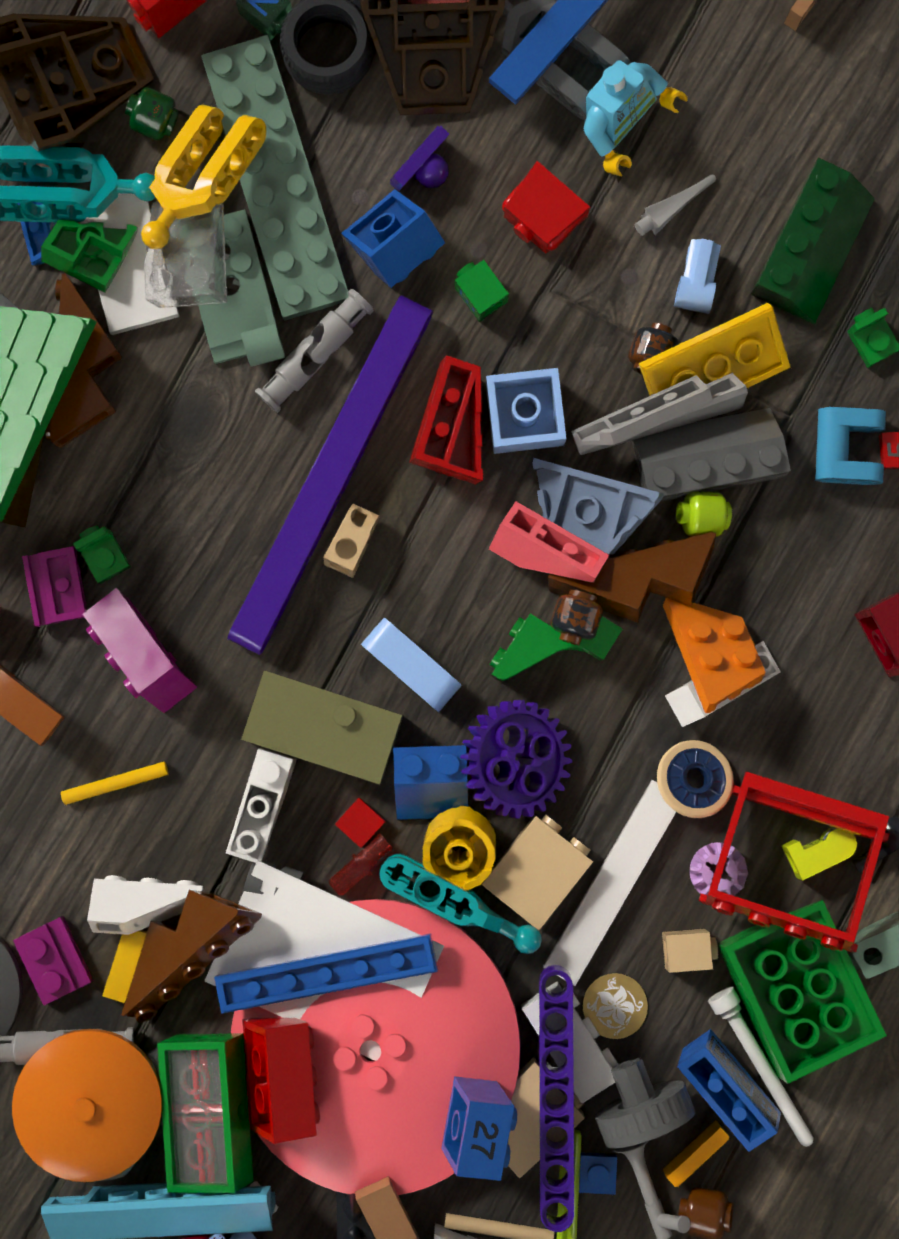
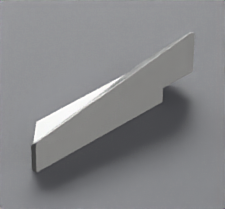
[571,373,748,455]

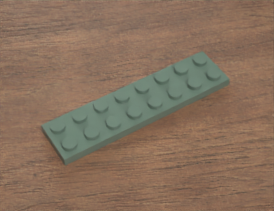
[201,35,349,321]

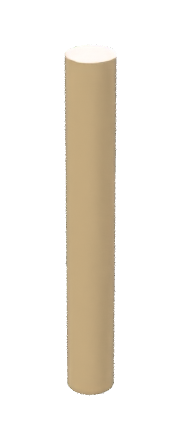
[444,1213,554,1239]

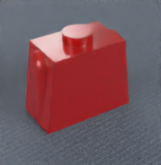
[502,161,590,253]

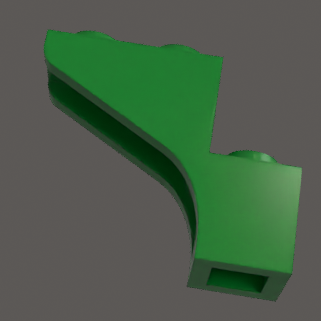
[489,613,623,681]

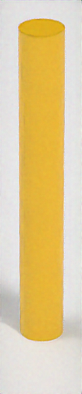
[61,761,169,805]

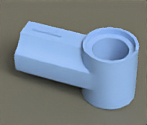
[674,239,721,314]

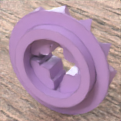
[690,842,748,896]

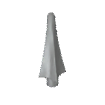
[635,175,716,236]

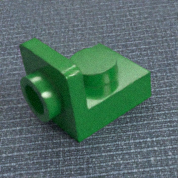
[847,308,899,368]
[73,525,131,584]

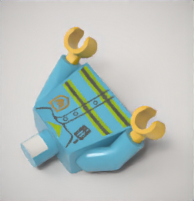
[584,60,688,176]

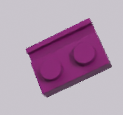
[22,546,87,627]
[13,916,94,1006]

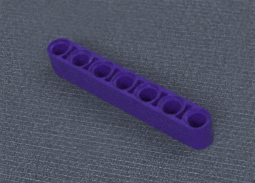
[539,965,574,1232]

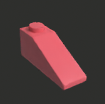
[489,501,609,582]

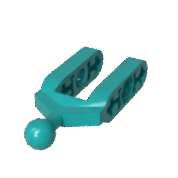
[0,145,155,223]
[380,853,542,954]

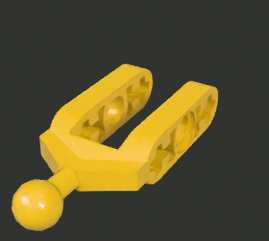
[141,104,266,249]

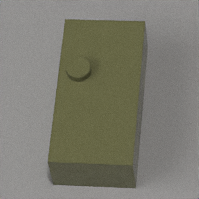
[241,671,403,785]

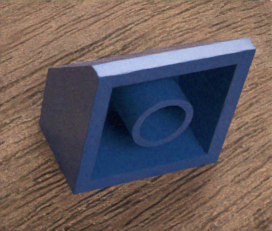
[341,189,445,288]
[393,745,468,820]

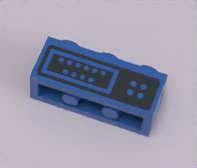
[677,1029,781,1152]

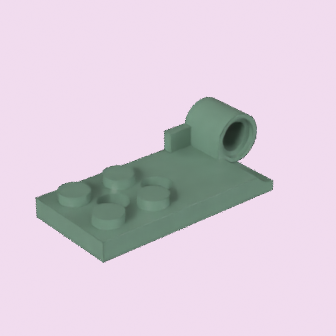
[177,209,285,367]

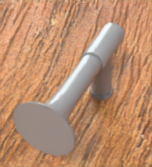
[613,1141,691,1239]

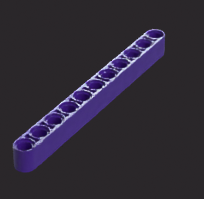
[228,295,433,655]

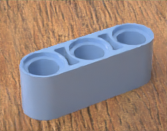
[361,618,462,712]

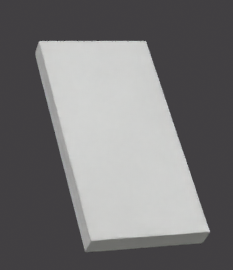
[80,194,180,335]

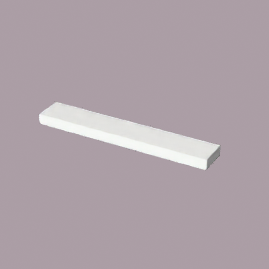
[543,780,676,986]

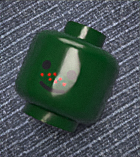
[125,87,180,141]

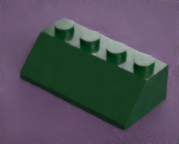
[751,157,875,324]

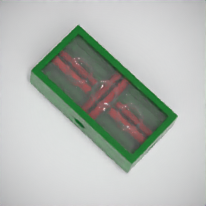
[157,1033,253,1193]

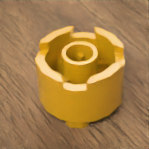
[423,806,496,890]

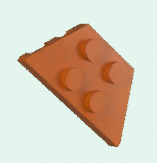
[663,598,766,713]

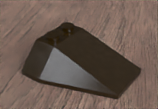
[0,13,154,152]

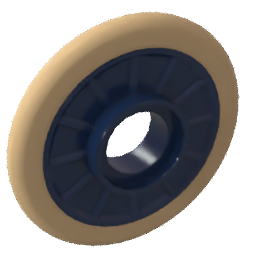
[657,740,734,818]

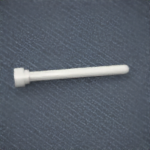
[708,987,813,1147]

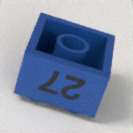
[441,1076,517,1181]

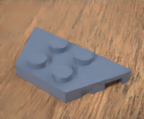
[532,458,664,555]

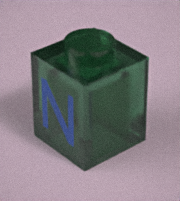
[235,0,292,41]

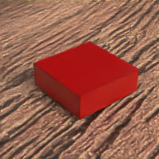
[335,797,385,848]

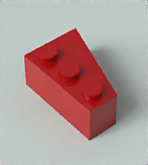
[409,355,483,485]

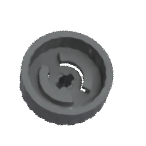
[595,1058,696,1148]

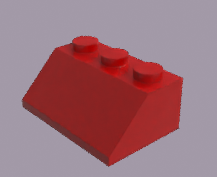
[242,1018,320,1144]

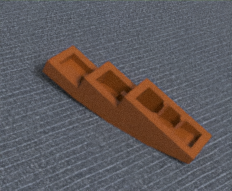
[0,664,65,746]

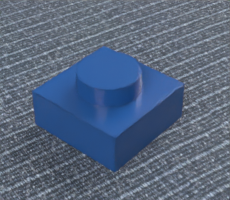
[579,1152,617,1195]

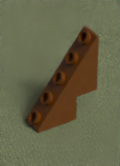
[45,273,123,448]
[548,532,716,623]
[121,890,262,1023]

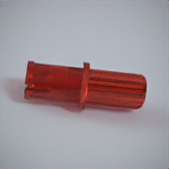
[329,834,395,896]

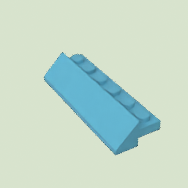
[41,1183,276,1239]

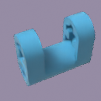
[815,407,886,485]

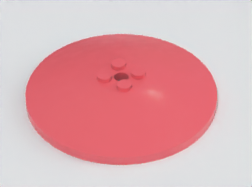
[231,899,521,1195]

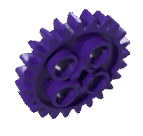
[460,700,572,818]

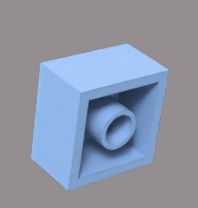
[486,368,566,454]

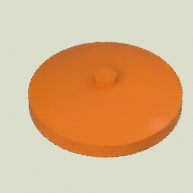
[12,1029,162,1182]

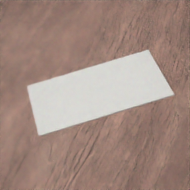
[205,860,444,1061]

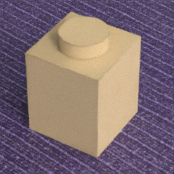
[662,929,718,973]

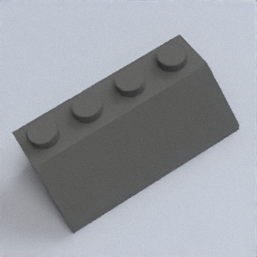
[632,408,791,502]

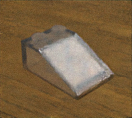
[144,201,227,308]

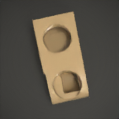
[323,504,379,578]

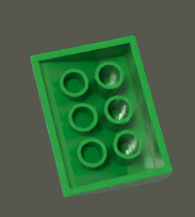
[717,900,887,1084]

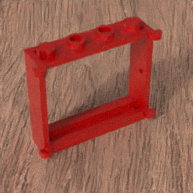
[698,772,889,953]

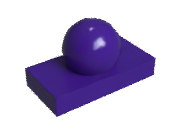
[389,125,449,192]

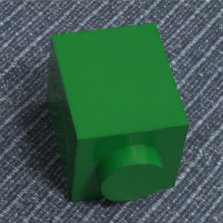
[455,260,509,322]

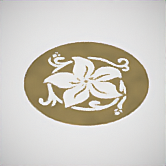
[583,973,648,1039]

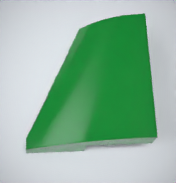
[41,220,138,293]

